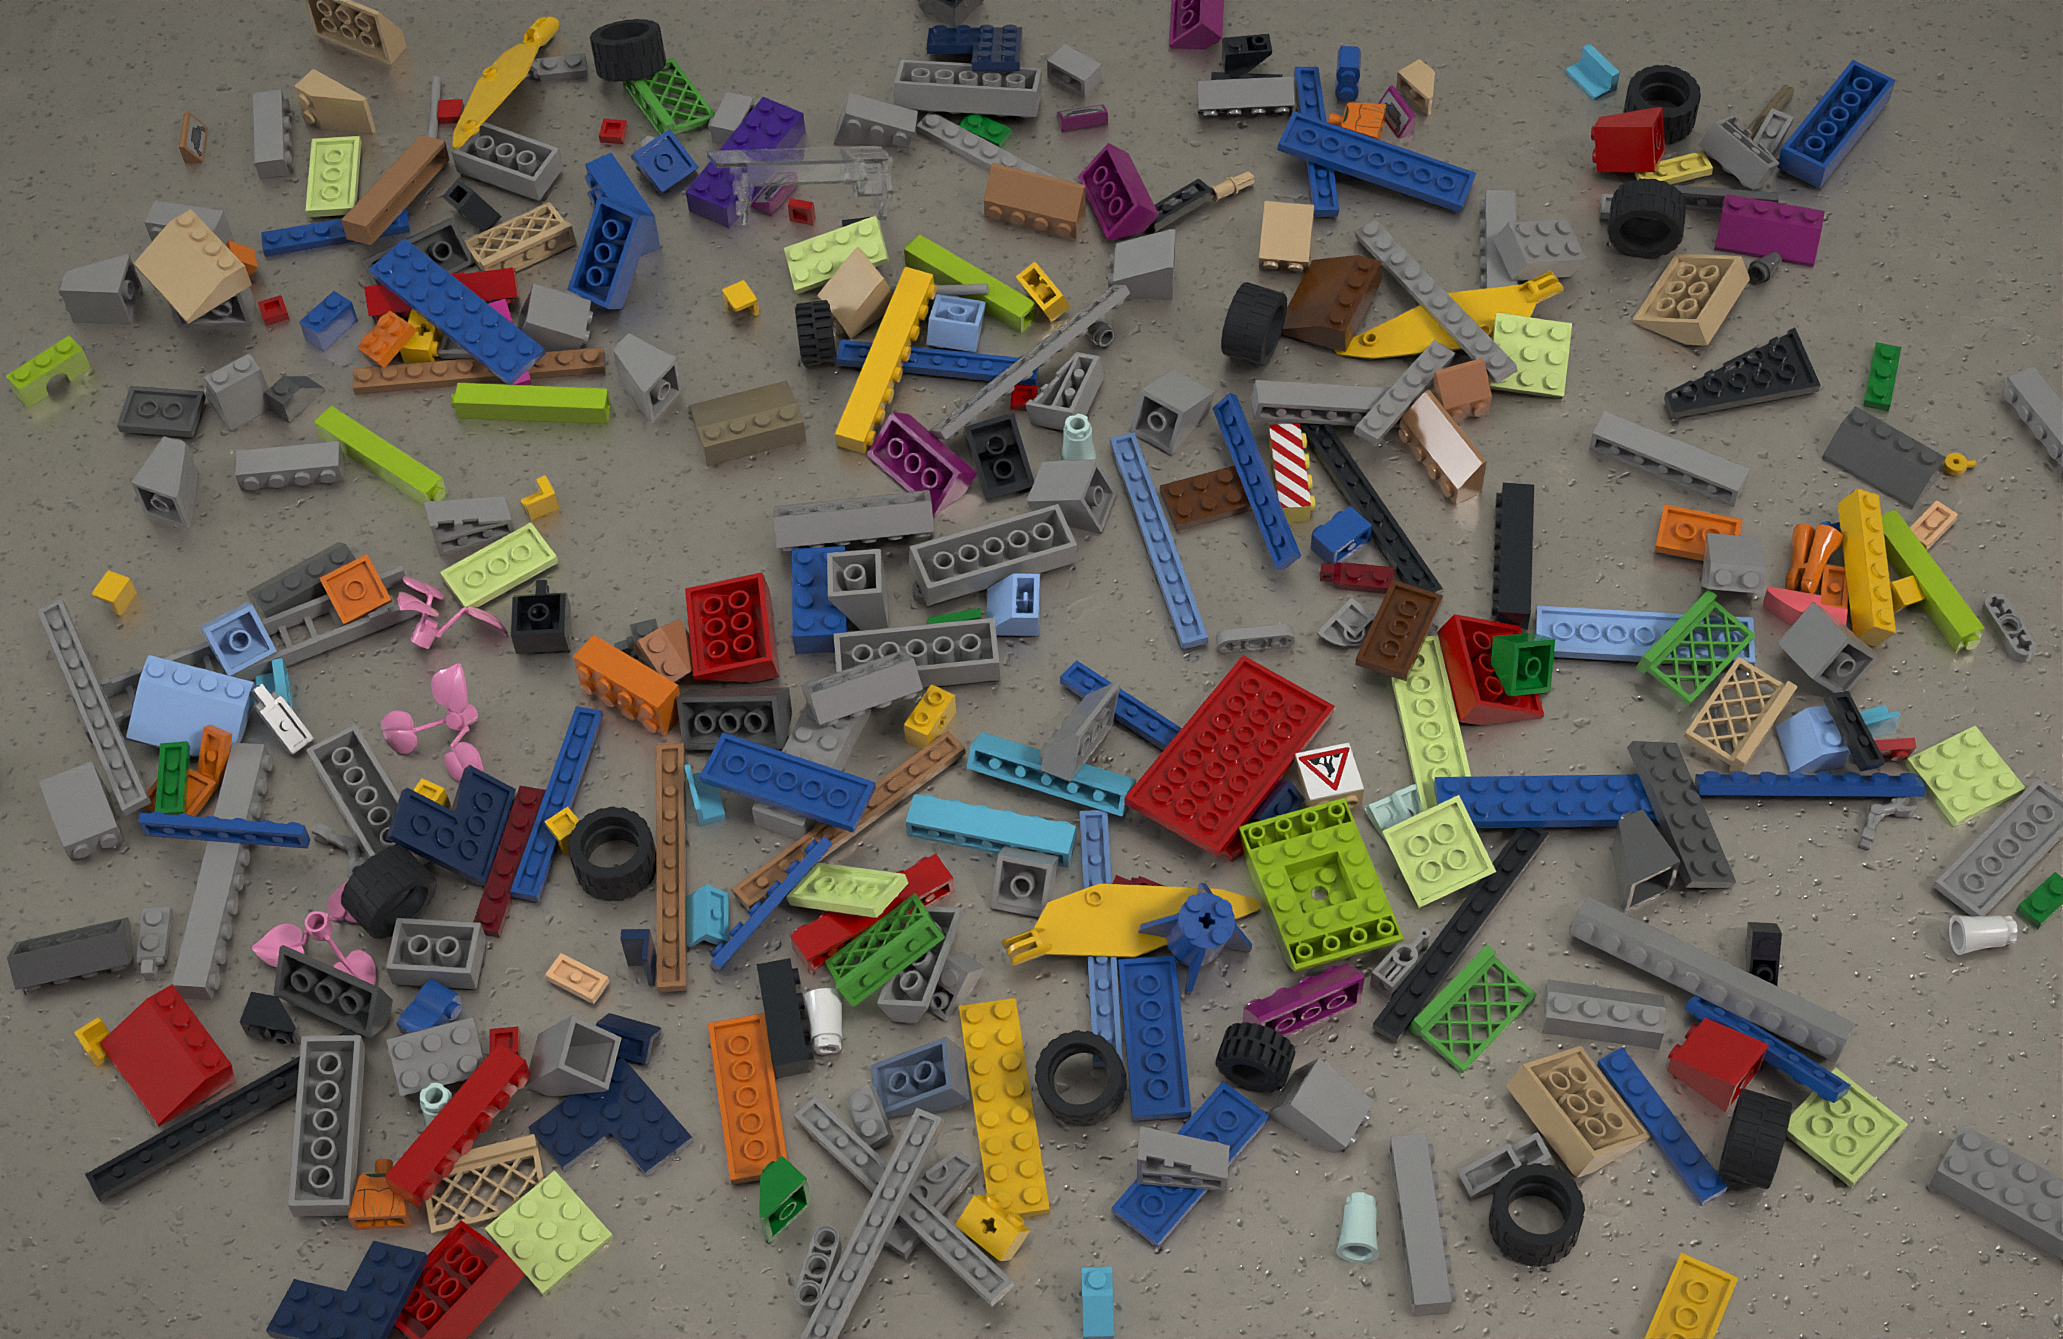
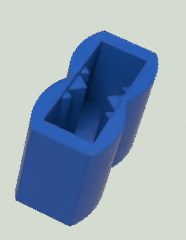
[1335,46,1361,101]
[396,979,462,1034]

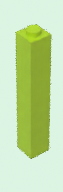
[904,234,1036,333]
[451,383,611,424]
[313,406,447,506]
[1882,509,1985,652]

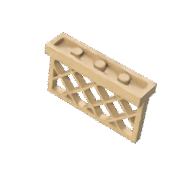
[464,202,577,272]
[1683,656,1798,773]
[425,1134,544,1235]

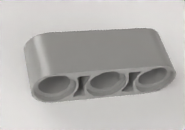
[795,1225,842,1317]

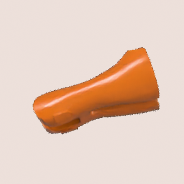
[1785,524,1844,594]

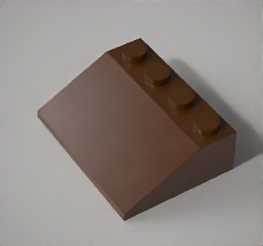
[1281,255,1382,352]

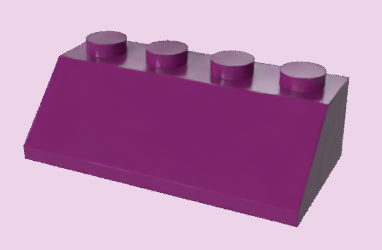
[1169,0,1224,50]
[1078,143,1159,240]
[1714,194,1825,267]
[867,412,977,514]
[1243,963,1365,1037]

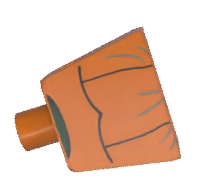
[1328,102,1386,140]
[348,1159,411,1230]

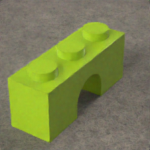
[6,335,91,409]

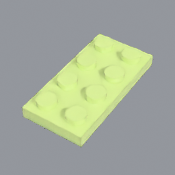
[305,136,361,217]
[784,216,890,294]
[440,522,559,608]
[786,863,908,918]

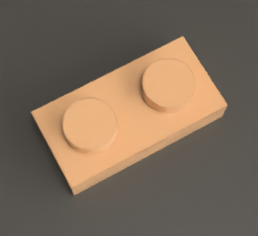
[1910,500,1958,550]
[545,953,610,1004]

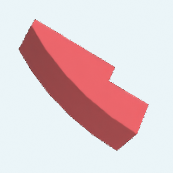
[1763,586,1848,626]

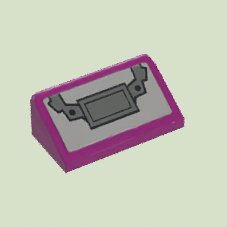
[1378,85,1416,139]
[1057,104,1108,131]
[751,173,798,216]

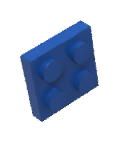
[631,129,699,195]

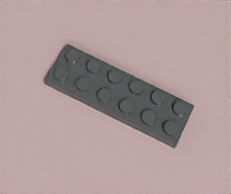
[1627,741,1736,888]

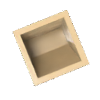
[1259,201,1314,272]
[818,247,893,339]

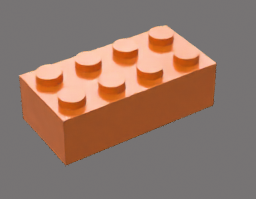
[573,634,680,737]

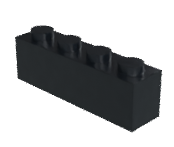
[756,958,814,1079]

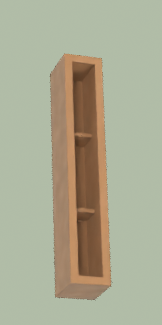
[341,135,450,246]

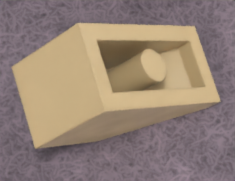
[1396,59,1435,116]

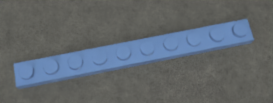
[1110,432,1208,649]
[1080,810,1123,1067]

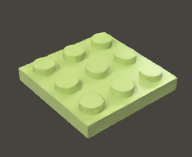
[1488,313,1572,399]
[1905,726,2026,827]
[1382,795,1496,908]
[1786,1068,1908,1188]
[485,1170,613,1297]

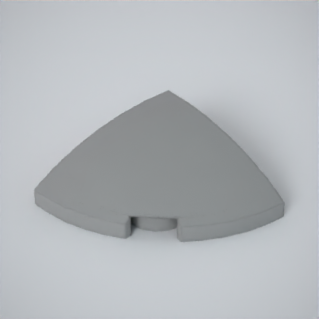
[1316,597,1375,648]

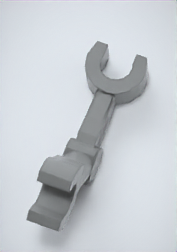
[1858,797,1917,850]
[312,823,365,878]

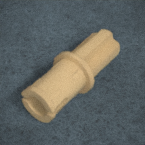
[1210,171,1255,202]

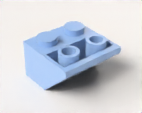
[986,573,1040,636]

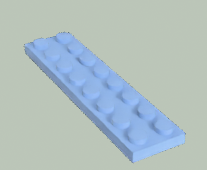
[1536,606,1755,668]

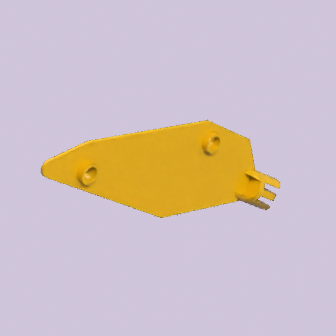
[453,16,560,149]
[1335,270,1564,359]
[1001,884,1260,967]

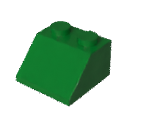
[1491,633,1556,696]
[759,1156,812,1243]

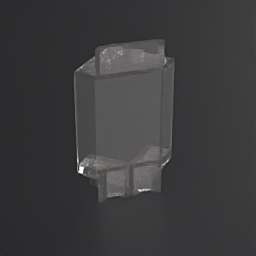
[706,146,893,225]

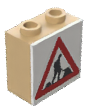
[1294,743,1364,809]

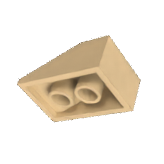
[294,69,376,134]

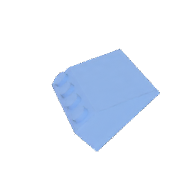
[126,655,255,758]

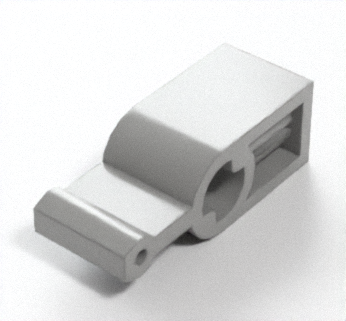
[1370,927,1431,1000]

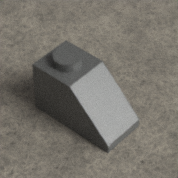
[265,376,325,423]

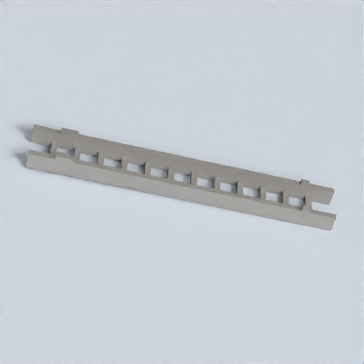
[71,565,422,743]

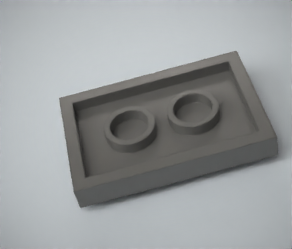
[117,386,206,437]

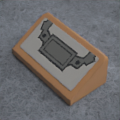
[179,112,208,163]

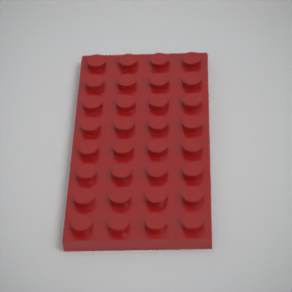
[1124,655,1335,858]

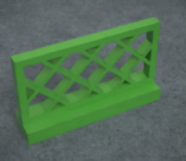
[622,58,715,135]
[1636,589,1756,706]
[825,893,945,1007]
[1408,944,1537,1074]

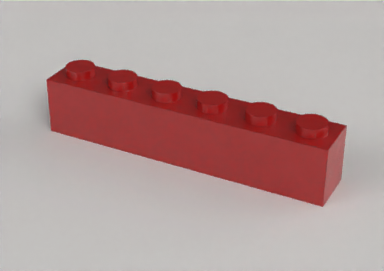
[364,267,520,321]
[790,853,955,973]
[385,1044,531,1208]

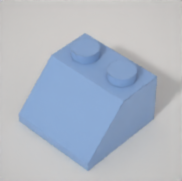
[926,294,986,353]
[199,602,277,676]
[1775,705,1850,774]

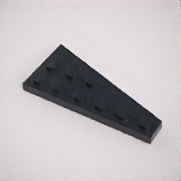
[1664,327,1821,419]

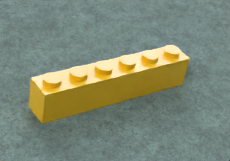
[1838,488,1896,647]

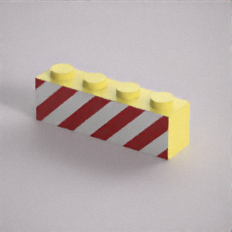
[1268,423,1315,523]

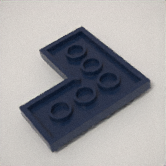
[927,24,1022,71]
[386,765,516,887]
[528,1057,694,1177]
[266,1241,429,1339]

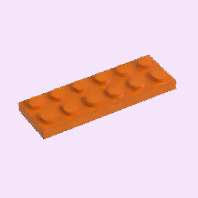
[708,1013,788,1185]

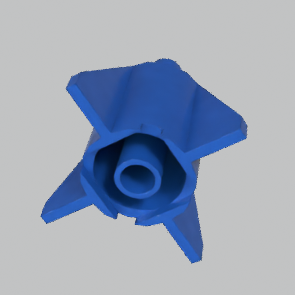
[1138,883,1252,995]

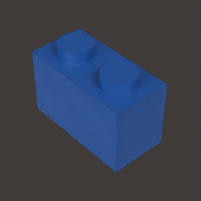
[299,291,358,352]
[1311,506,1372,564]

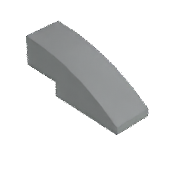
[1457,1132,1556,1198]

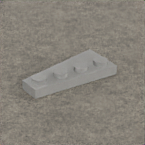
[884,1149,980,1259]

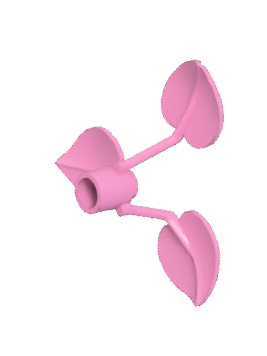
[398,576,508,649]
[381,663,483,783]
[252,881,377,985]

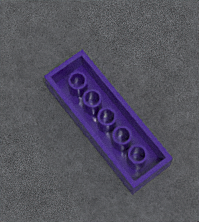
[686,97,806,229]

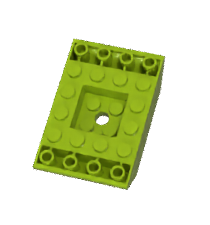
[1239,797,1404,972]

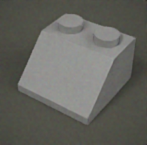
[990,846,1059,917]

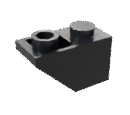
[1222,34,1272,73]
[442,179,502,232]
[1745,922,1782,986]
[239,992,301,1045]

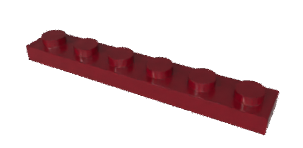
[473,785,546,938]

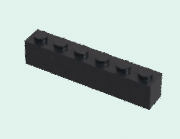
[1491,482,1534,629]

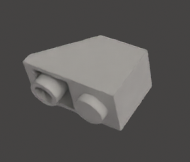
[928,952,984,1021]

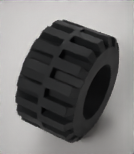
[795,300,836,366]
[1215,1022,1296,1092]

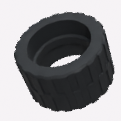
[590,19,666,82]
[1623,65,1701,144]
[1607,178,1686,258]
[1221,282,1288,367]
[568,806,657,901]
[341,846,437,939]
[1035,1030,1127,1127]
[1718,1089,1792,1190]
[1489,1163,1585,1266]

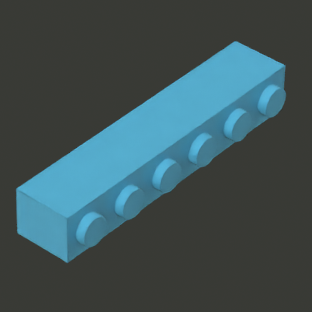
[967,732,1136,816]
[906,794,1076,868]

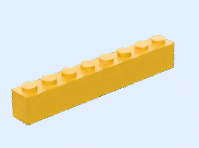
[835,267,937,454]

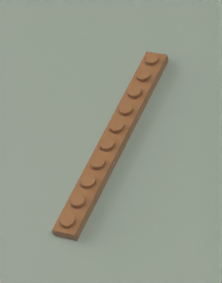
[353,347,605,394]
[732,731,966,911]
[656,743,687,993]

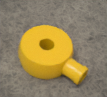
[1943,453,1976,477]

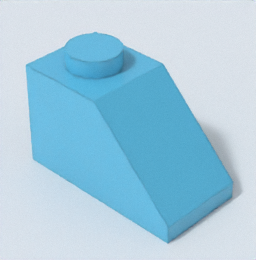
[1082,1267,1114,1339]

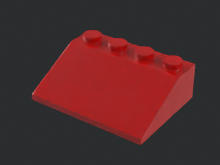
[685,572,780,682]
[1437,614,1545,726]
[99,984,236,1127]
[394,1220,526,1339]

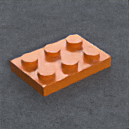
[1654,504,1743,561]

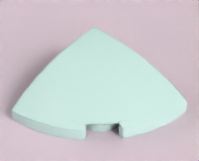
[1364,783,1422,844]

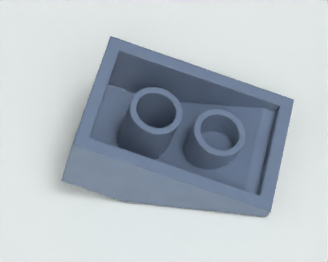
[871,1037,969,1117]

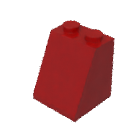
[1591,107,1665,172]
[1667,1018,1769,1112]

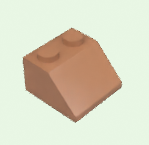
[1432,358,1492,423]
[634,619,693,684]

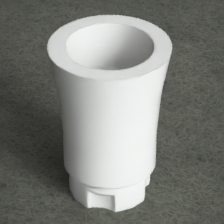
[1949,915,2018,955]
[804,988,844,1055]

